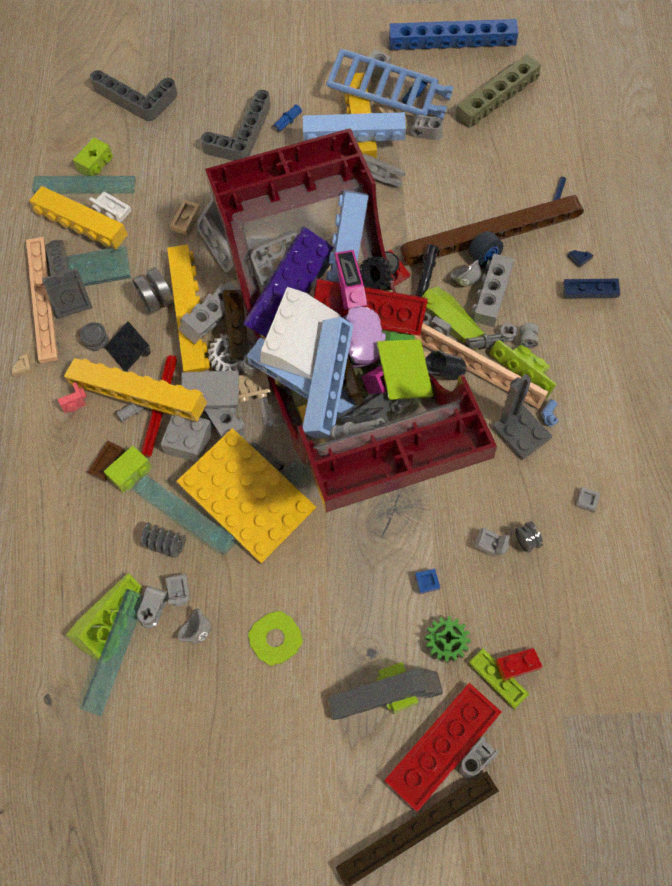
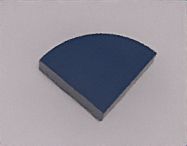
[567,250,593,268]

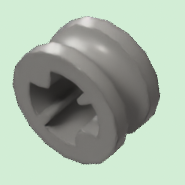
[500,323,517,342]

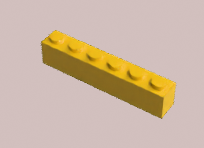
[343,72,377,159]
[29,186,128,250]

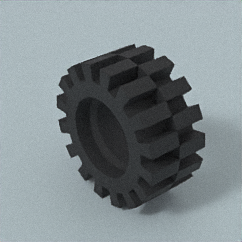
[359,257,394,290]

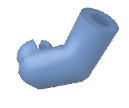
[541,399,558,426]

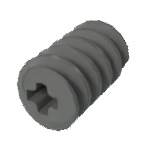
[141,522,186,558]

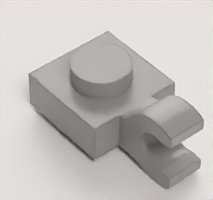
[423,312,451,337]

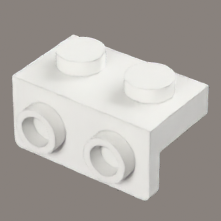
[89,192,132,223]

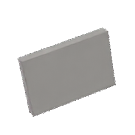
[181,371,239,409]

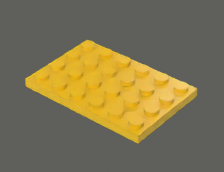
[176,428,316,564]

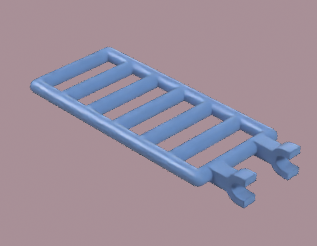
[326,49,454,120]

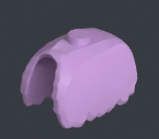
[343,306,385,367]

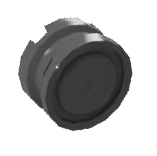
[80,322,109,351]
[515,521,543,553]

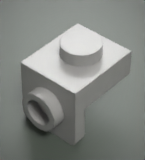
[474,528,510,557]
[166,573,191,606]

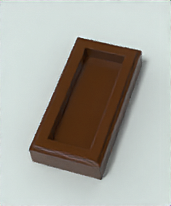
[88,441,125,482]

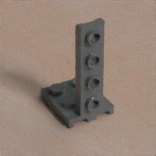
[42,239,93,318]
[492,374,552,461]

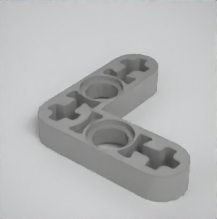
[249,230,298,290]

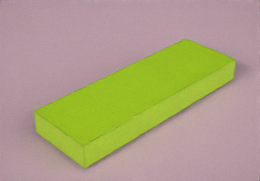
[468,648,529,710]

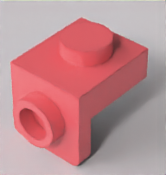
[58,382,87,413]

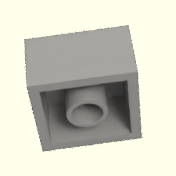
[161,415,213,462]

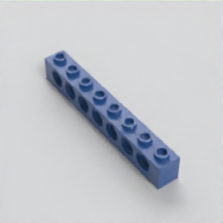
[389,19,519,50]

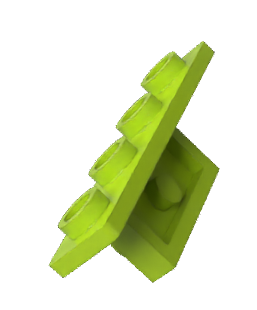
[489,340,556,398]

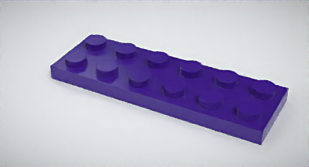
[243,226,334,338]

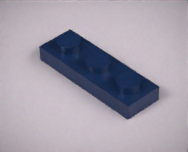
[563,278,620,298]

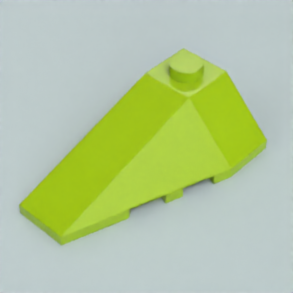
[422,286,485,350]
[66,574,142,664]

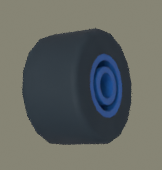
[469,231,504,266]

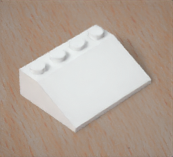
[260,287,341,380]

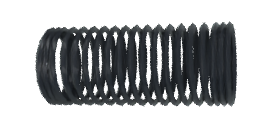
[425,351,467,380]

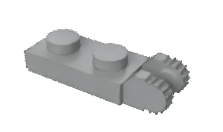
[363,153,406,187]

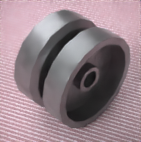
[132,267,174,314]

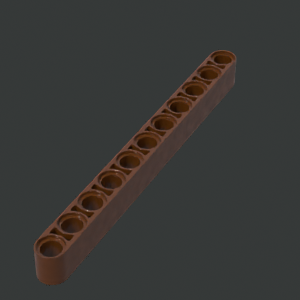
[400,195,584,266]

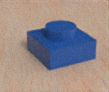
[415,568,441,594]

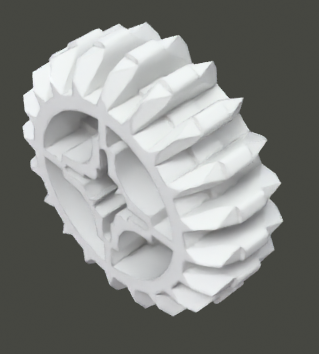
[208,332,255,375]

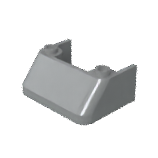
[197,197,272,272]

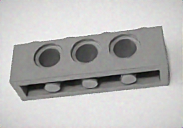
[472,254,514,327]
[178,281,239,344]
[203,370,245,439]

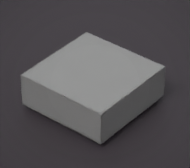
[575,487,600,513]

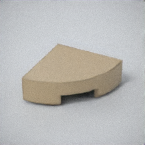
[12,354,32,377]

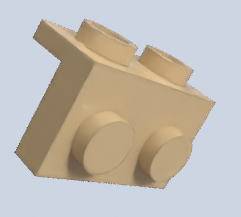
[239,371,271,402]

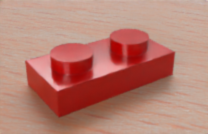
[495,648,543,681]

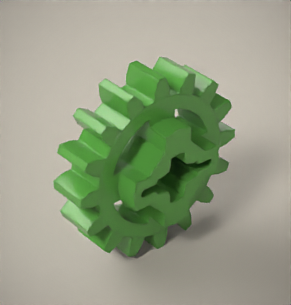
[425,616,471,663]

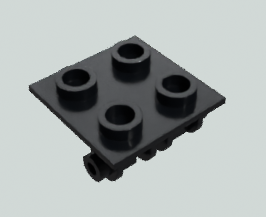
[105,321,151,372]

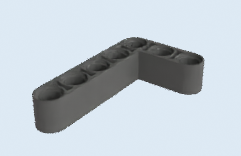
[90,70,177,121]
[201,90,271,161]
[339,391,397,427]
[327,669,443,720]

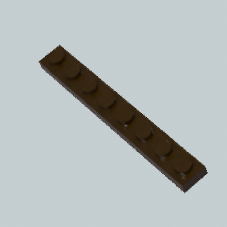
[335,771,499,886]

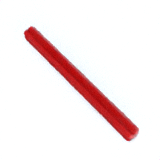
[141,355,177,457]

